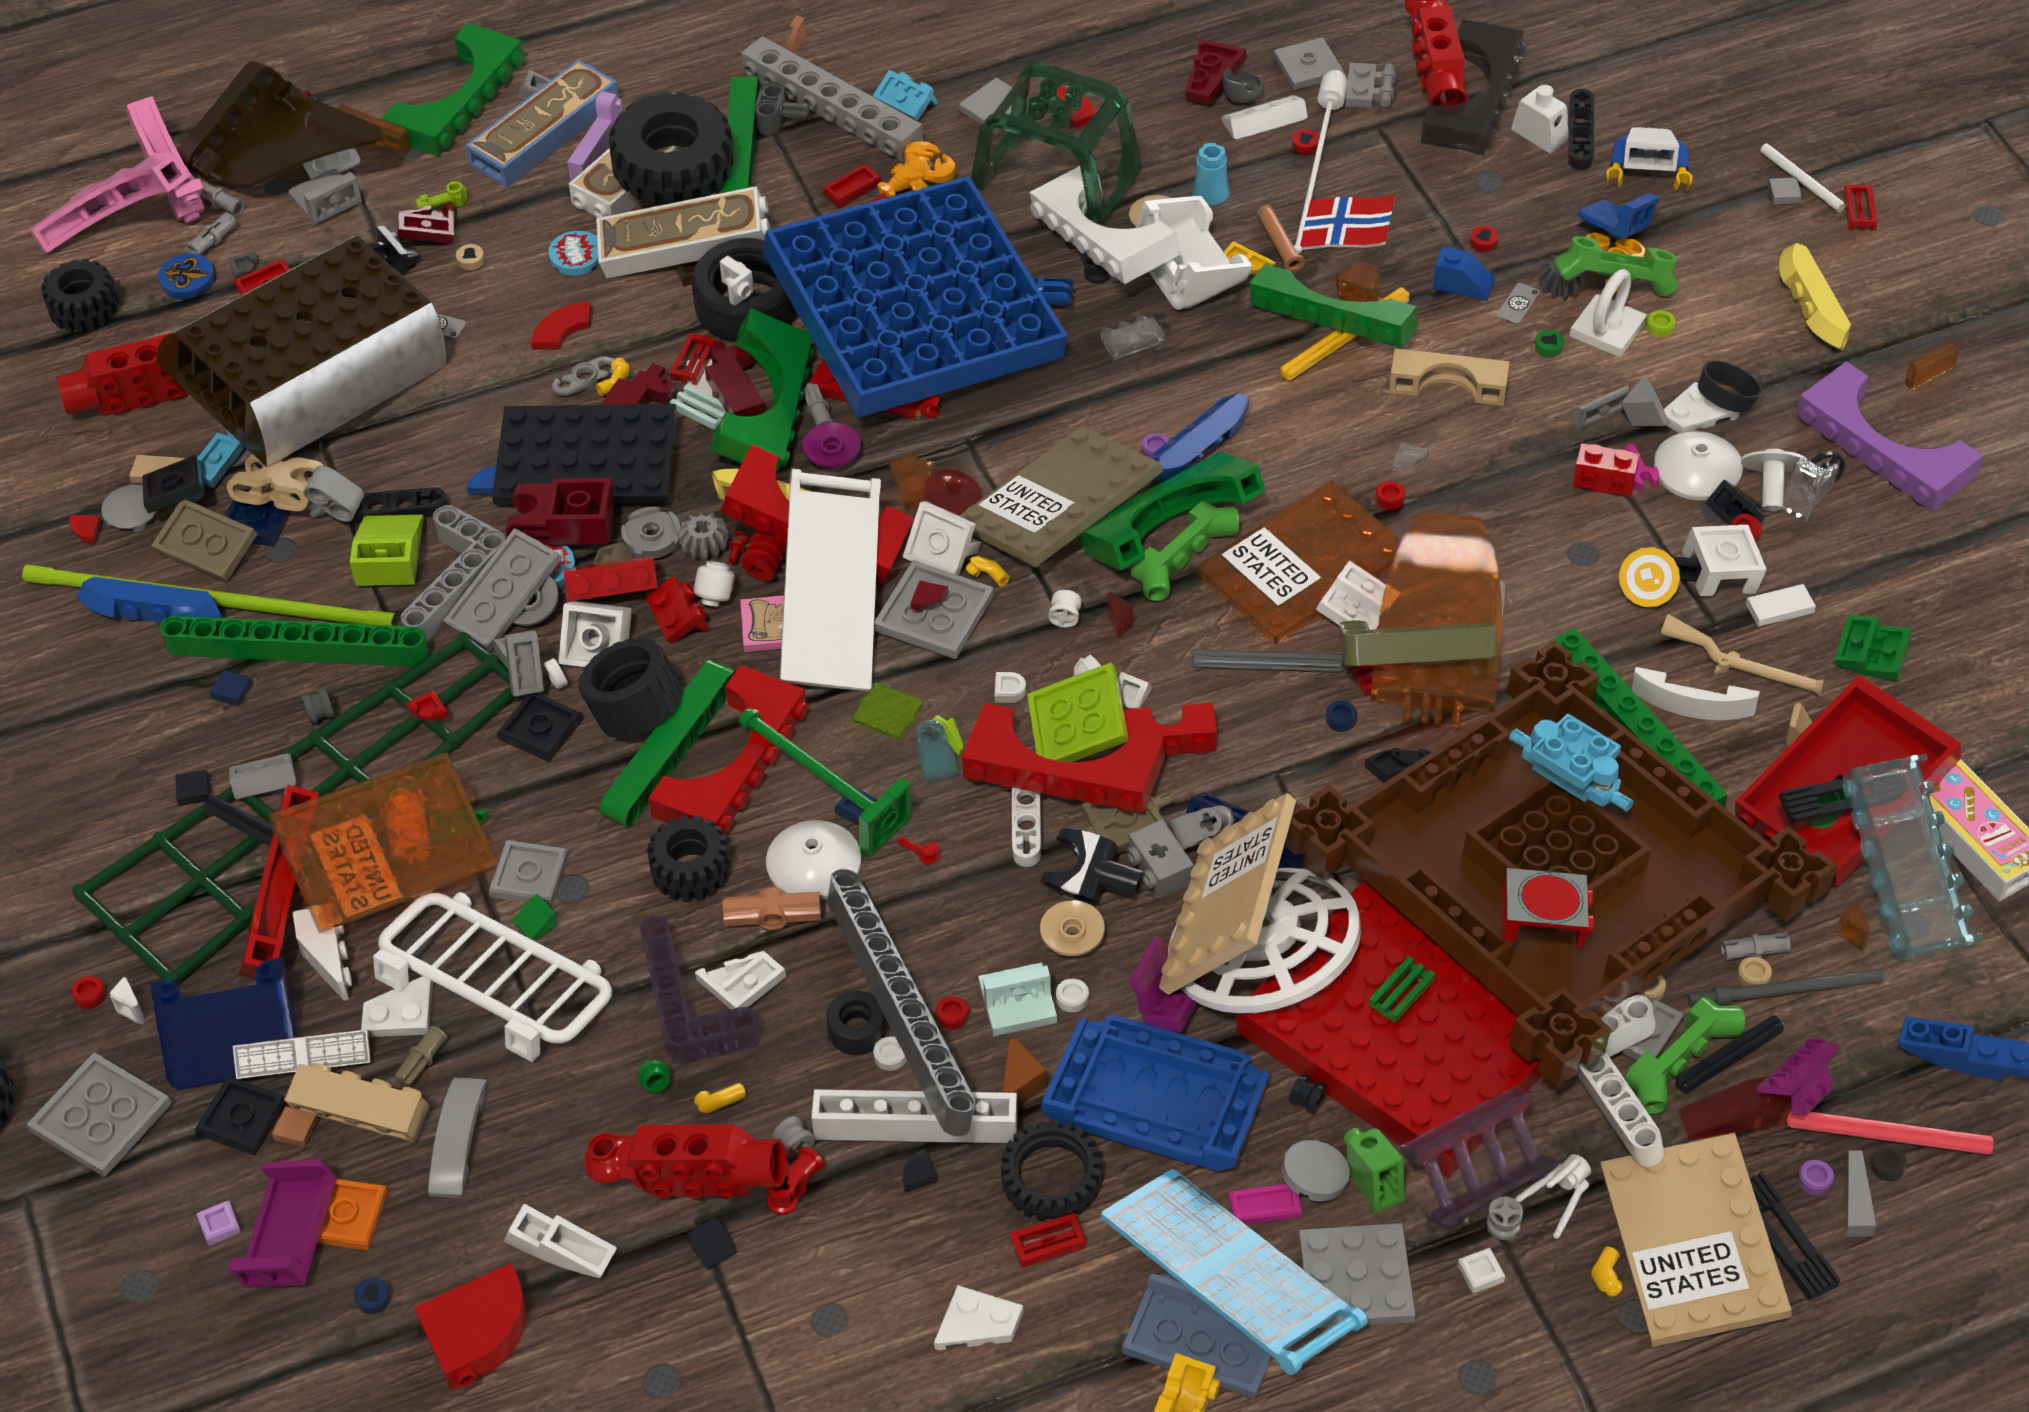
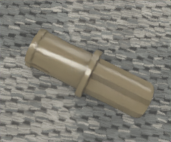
[395,1026,447,1086]

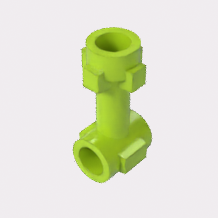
[415,181,468,209]

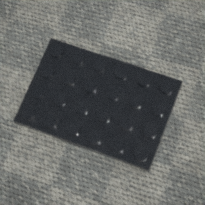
[492,404,677,505]

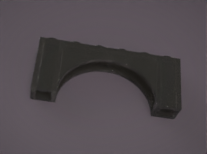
[1421,19,1527,156]

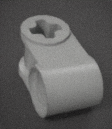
[1169,806,1234,851]

